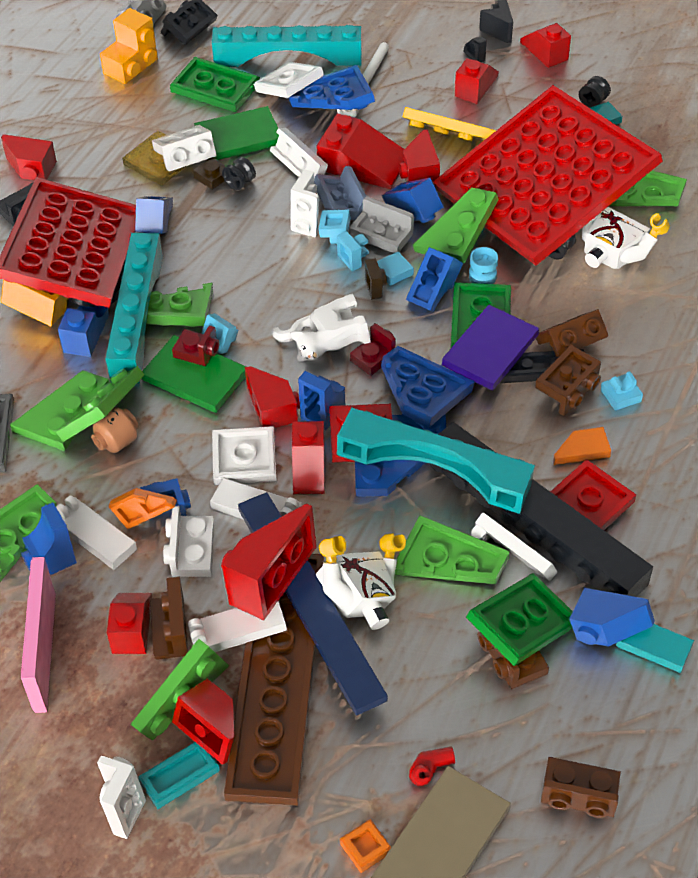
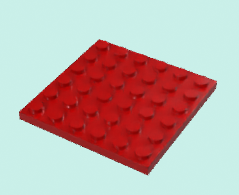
[432,85,663,266]

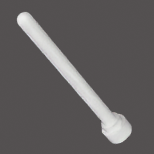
[337,42,389,118]

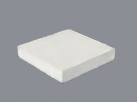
[254,62,324,98]
[212,426,277,485]

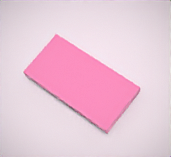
[21,557,56,713]

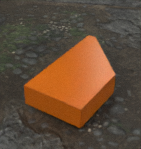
[553,427,611,465]
[108,488,177,530]

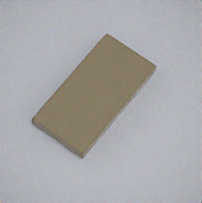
[371,766,511,878]

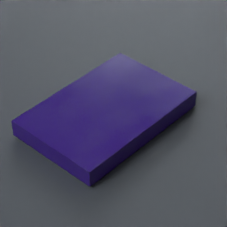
[442,305,539,391]

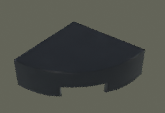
[463,37,487,62]

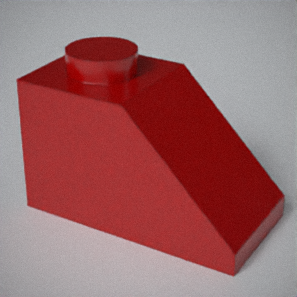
[520,23,571,68]
[455,58,499,104]
[399,130,440,182]
[1,134,57,180]
[245,366,300,428]
[292,421,325,495]
[107,593,152,654]
[172,678,234,765]

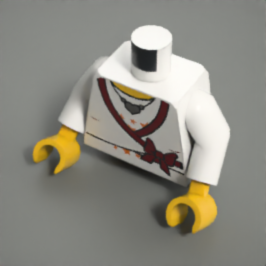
[582,207,670,269]
[316,533,406,630]

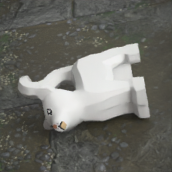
[272,294,371,362]

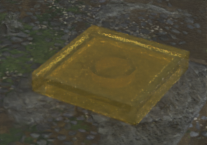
[122,130,186,186]

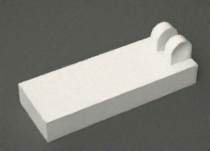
[270,128,328,178]
[210,478,302,520]
[56,495,137,570]
[471,513,557,582]
[188,602,287,652]

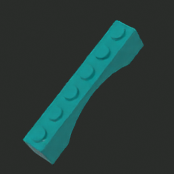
[212,25,362,67]
[105,233,163,383]
[337,407,535,514]

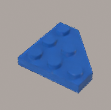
[288,65,375,110]
[381,346,475,427]
[355,415,446,497]

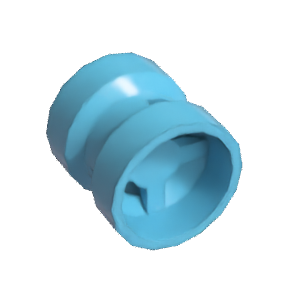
[469,247,498,284]

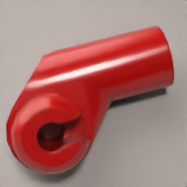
[409,746,455,786]

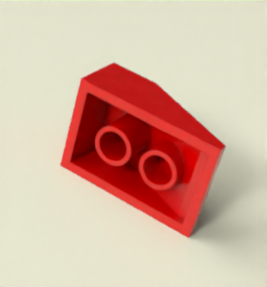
[316,113,404,190]
[221,503,317,621]

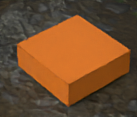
[340,819,391,873]

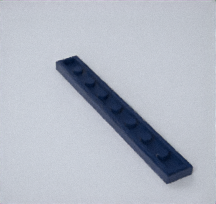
[238,492,388,716]

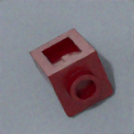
[350,323,396,376]
[172,325,219,367]

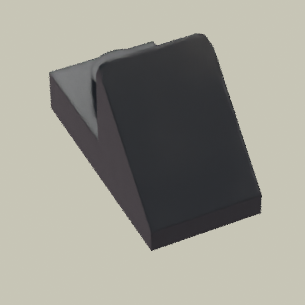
[479,0,514,43]

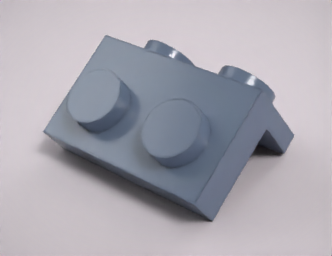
[314,166,366,221]

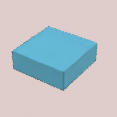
[377,252,414,286]

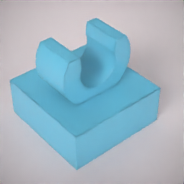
[318,210,351,244]
[337,231,369,272]
[201,313,239,354]
[600,371,643,411]

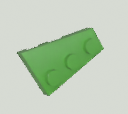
[609,171,687,206]
[413,188,498,263]
[146,282,213,327]
[56,365,144,442]
[10,370,109,451]
[0,484,57,582]
[395,515,509,584]
[131,639,229,741]

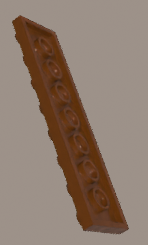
[224,554,325,806]

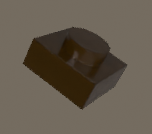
[193,157,226,190]
[365,258,387,300]

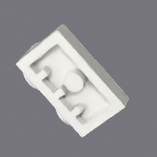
[151,125,216,171]
[291,169,319,237]
[163,506,214,577]
[97,756,146,839]

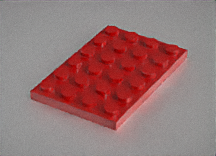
[0,177,136,308]

